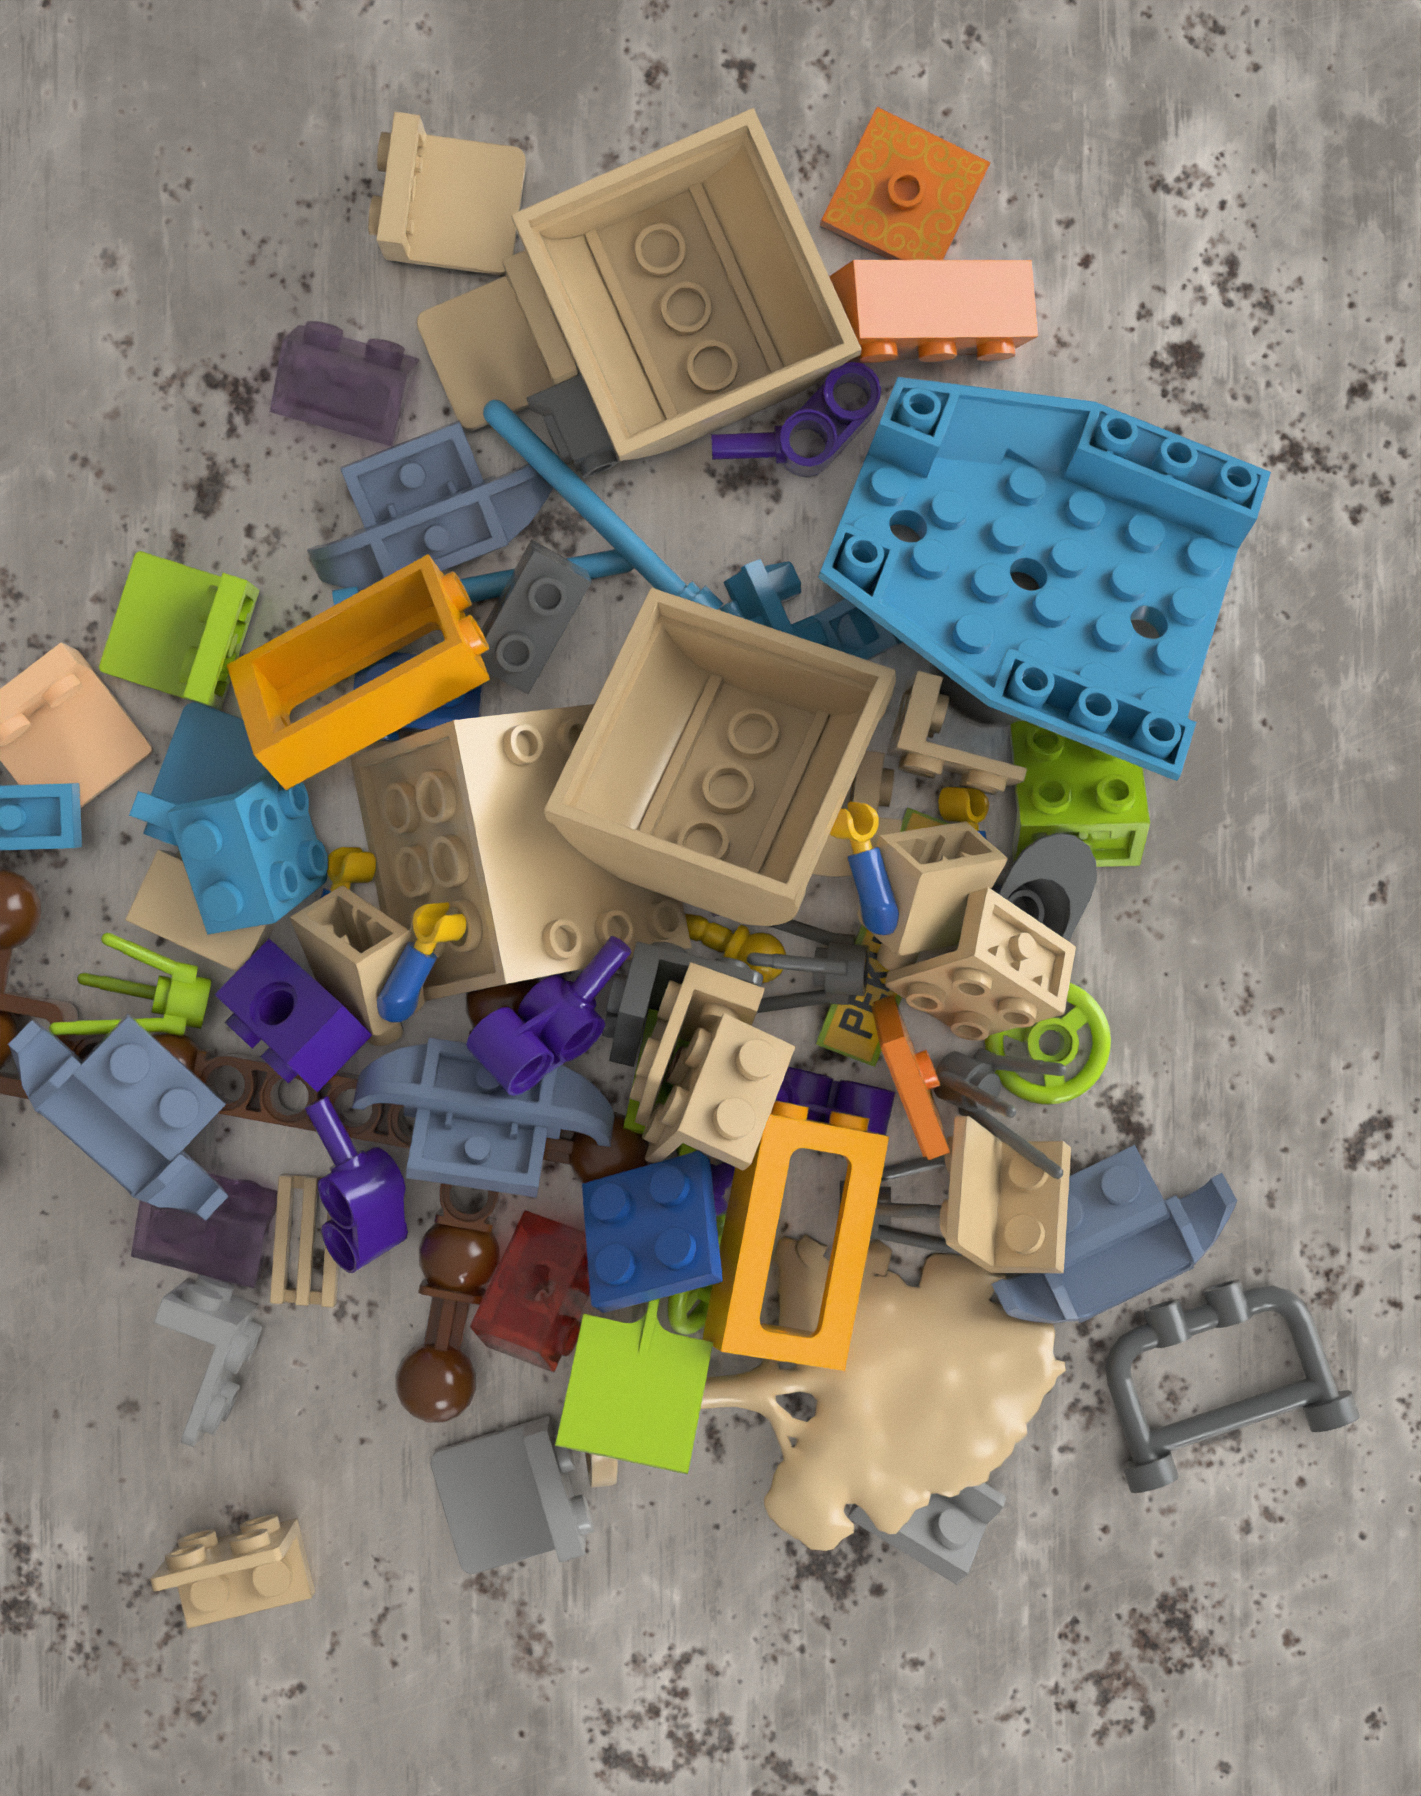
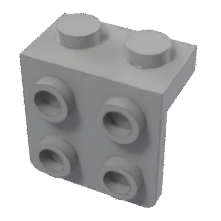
[153,1274,262,1447]
[430,1416,594,1574]

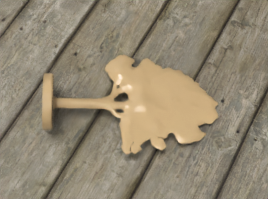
[577,1234,1066,1551]

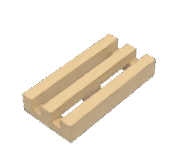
[270,1174,339,1308]

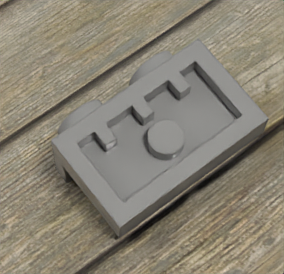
[847,1483,1006,1585]

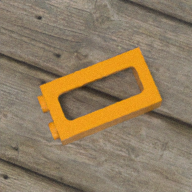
[227,554,490,790]
[702,1101,889,1371]

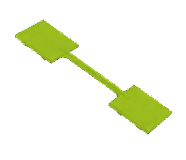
[555,1009,713,1475]

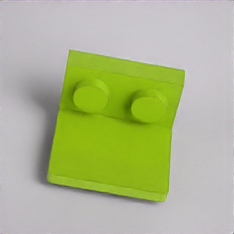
[99,551,260,711]
[1009,721,1150,867]

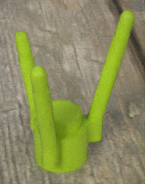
[49,932,211,1036]

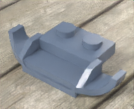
[307,420,553,590]
[8,1013,228,1221]
[352,1038,615,1198]
[992,1145,1237,1324]

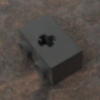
[481,539,592,694]

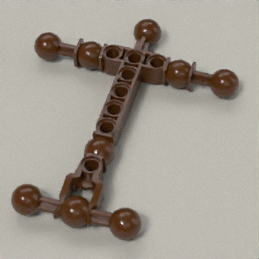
[0,870,649,1423]

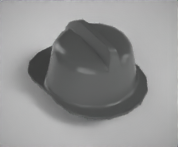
[992,833,1097,942]

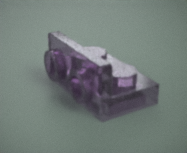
[269,321,420,447]
[131,1173,278,1288]

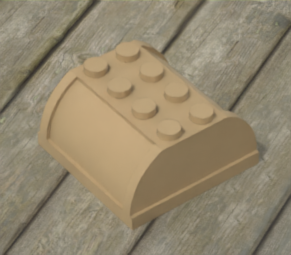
[511,108,862,461]
[544,587,896,926]

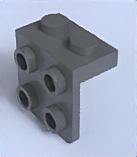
[602,941,763,1067]

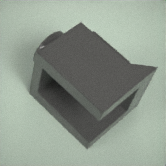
[526,374,618,478]

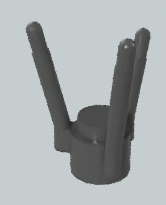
[747,919,870,1013]
[933,1048,1066,1179]
[840,1155,963,1256]

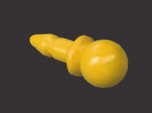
[685,914,786,983]

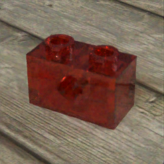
[470,1210,590,1373]

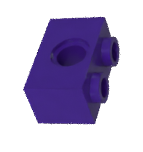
[214,939,372,1092]

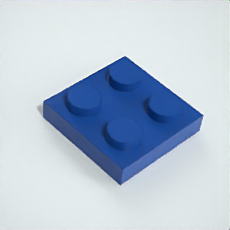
[582,1151,723,1313]

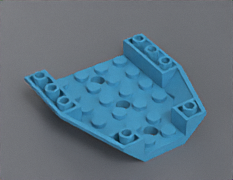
[818,377,1271,781]

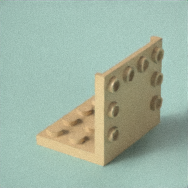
[350,704,692,1001]

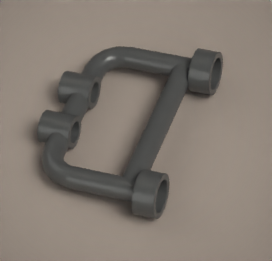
[1105,1279,1360,1493]

